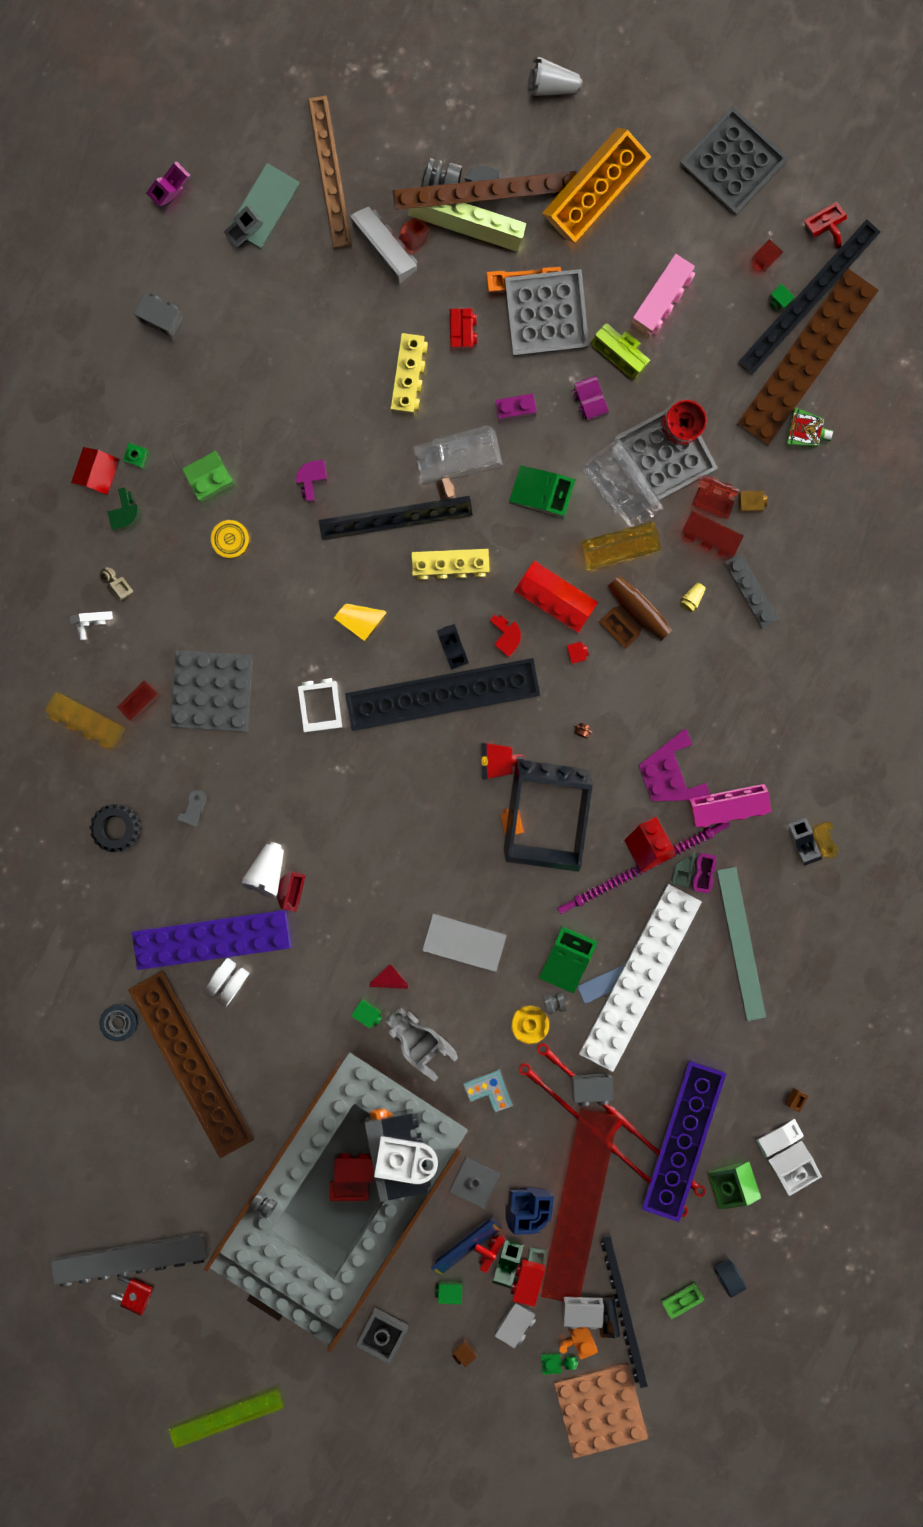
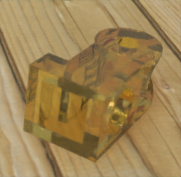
[811,821,839,859]

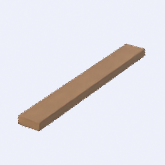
[308,95,352,250]

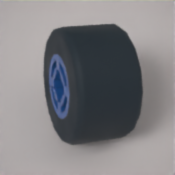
[714,1259,747,1298]

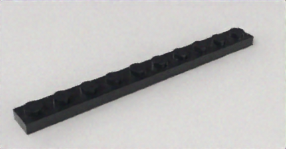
[739,219,881,375]

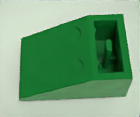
[509,465,576,519]
[539,926,598,994]

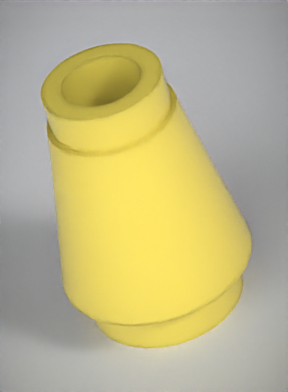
[680,582,706,612]

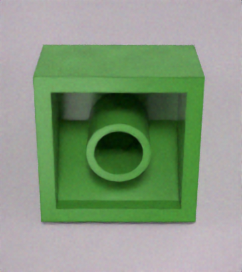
[182,451,234,502]
[707,1161,761,1210]

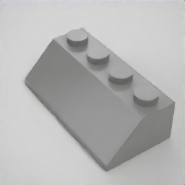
[350,206,418,284]

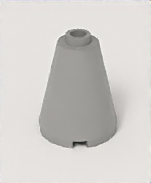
[528,57,582,96]

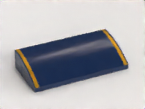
[431,1216,503,1276]

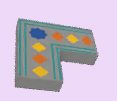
[463,1069,513,1113]

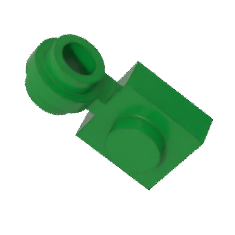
[541,1353,578,1375]

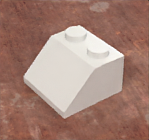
[768,1141,822,1196]

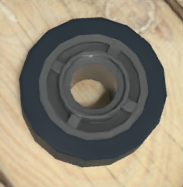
[99,1004,137,1042]

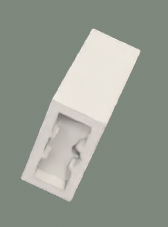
[298,678,343,733]

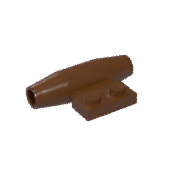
[599,576,672,649]

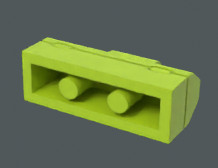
[590,323,650,381]

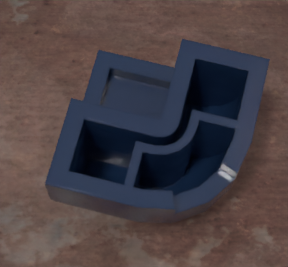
[506,1187,554,1235]

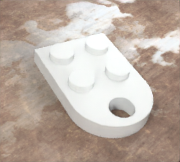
[374,1136,438,1184]

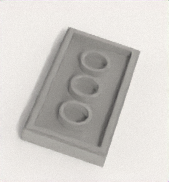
[422,914,507,972]

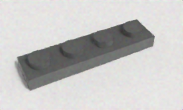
[724,553,779,629]

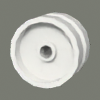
[203,958,250,1008]

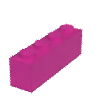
[690,784,771,828]

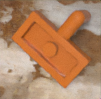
[559,1327,598,1360]

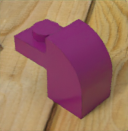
[146,162,191,207]
[296,460,327,503]

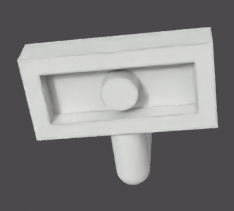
[69,611,113,641]

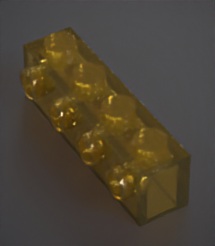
[580,521,661,570]
[45,691,126,749]

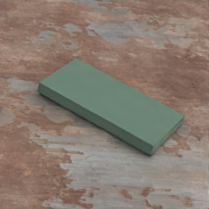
[229,163,300,249]

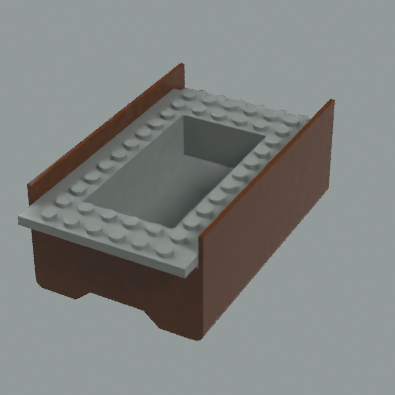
[204,1052,468,1353]

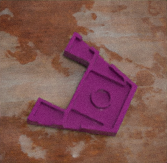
[638,729,711,801]

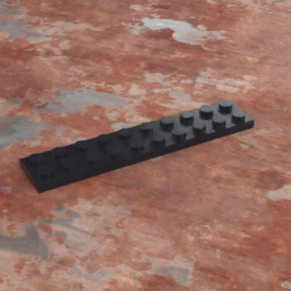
[345,658,541,731]

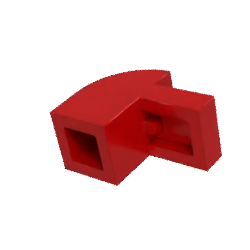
[489,614,521,658]

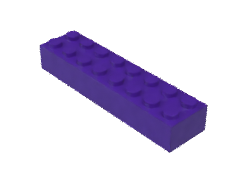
[132,910,292,970]
[642,1061,727,1222]

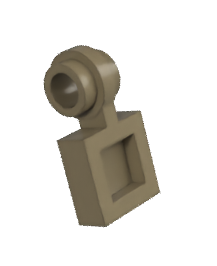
[99,567,134,602]

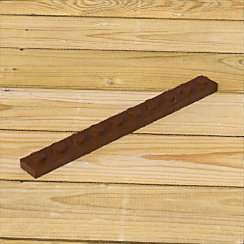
[392,171,576,210]

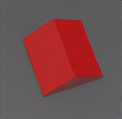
[71,447,120,495]

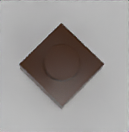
[784,1088,809,1112]

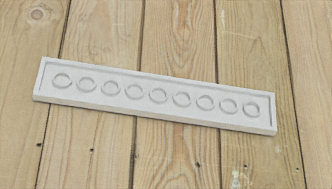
[579,883,702,1072]

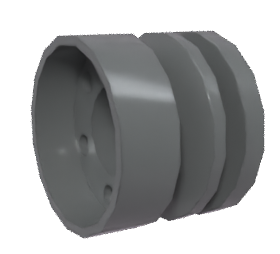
[421,158,463,187]

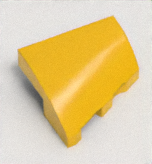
[334,604,387,641]

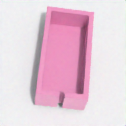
[631,254,695,338]

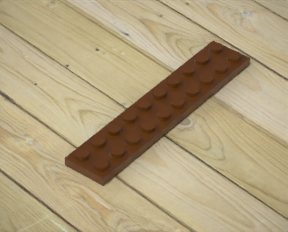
[737,268,879,446]
[128,971,254,1158]

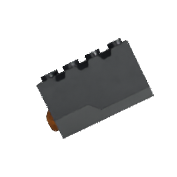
[365,1108,431,1202]

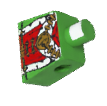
[785,408,833,448]

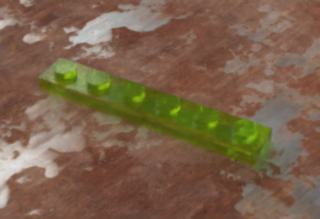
[169,1388,284,1449]

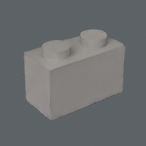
[562,1297,604,1330]
[495,1302,536,1348]

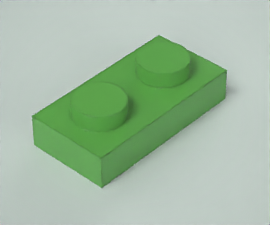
[661,1282,705,1320]

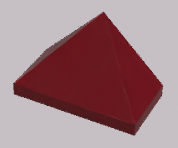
[276,871,306,912]
[369,964,408,989]

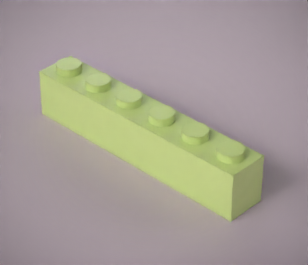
[408,203,526,252]

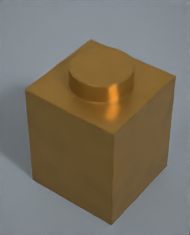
[738,491,767,513]

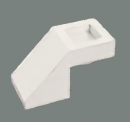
[756,1119,803,1158]

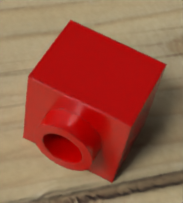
[566,641,589,665]

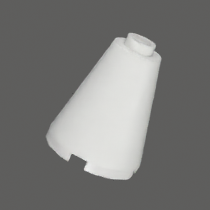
[241,842,284,898]

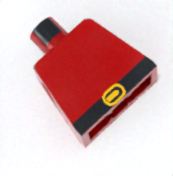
[481,743,524,780]

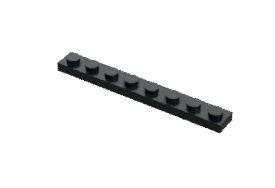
[318,496,473,539]
[600,1232,648,1388]

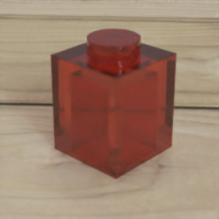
[398,218,430,251]
[751,239,783,272]

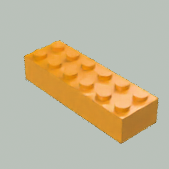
[542,128,651,243]

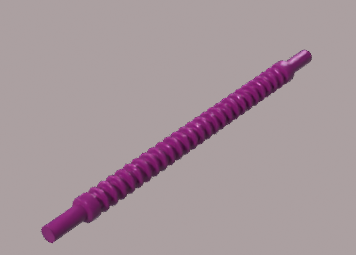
[557,821,730,914]

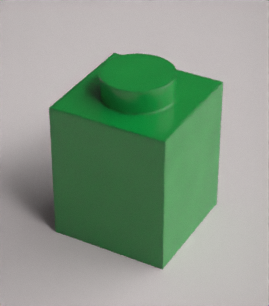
[351,999,382,1028]
[435,1280,462,1304]

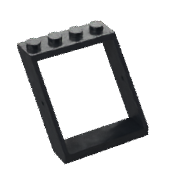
[504,759,593,872]

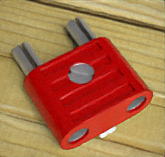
[110,1277,153,1316]

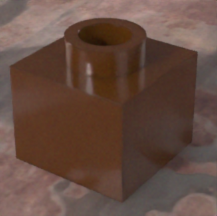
[452,1339,477,1367]

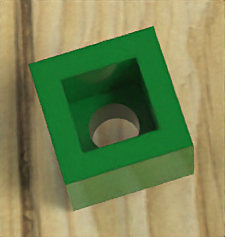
[769,283,795,311]
[122,443,148,469]

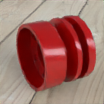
[661,400,707,445]

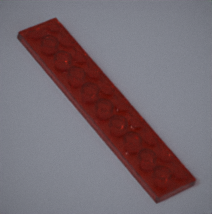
[541,1108,618,1301]

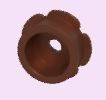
[574,723,592,739]

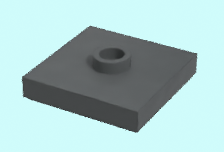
[449,1157,501,1209]

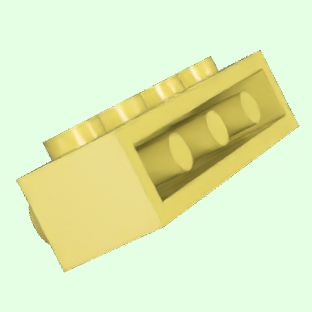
[391,333,428,415]
[412,549,489,580]

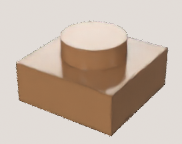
[436,477,455,500]

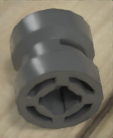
[544,992,567,1015]
[250,1191,278,1219]

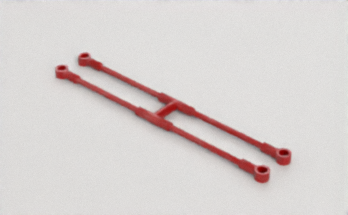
[519,1043,706,1217]

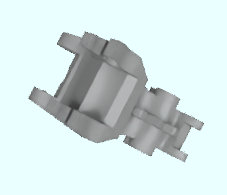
[385,1007,458,1082]

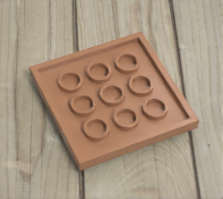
[554,1363,648,1458]

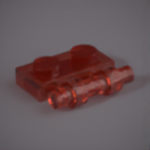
[692,474,739,519]

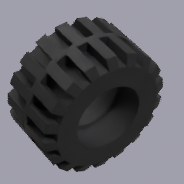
[89,804,141,852]

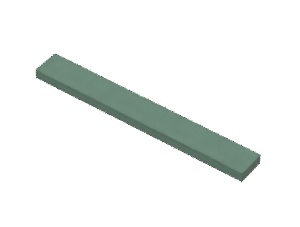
[717,867,766,1021]

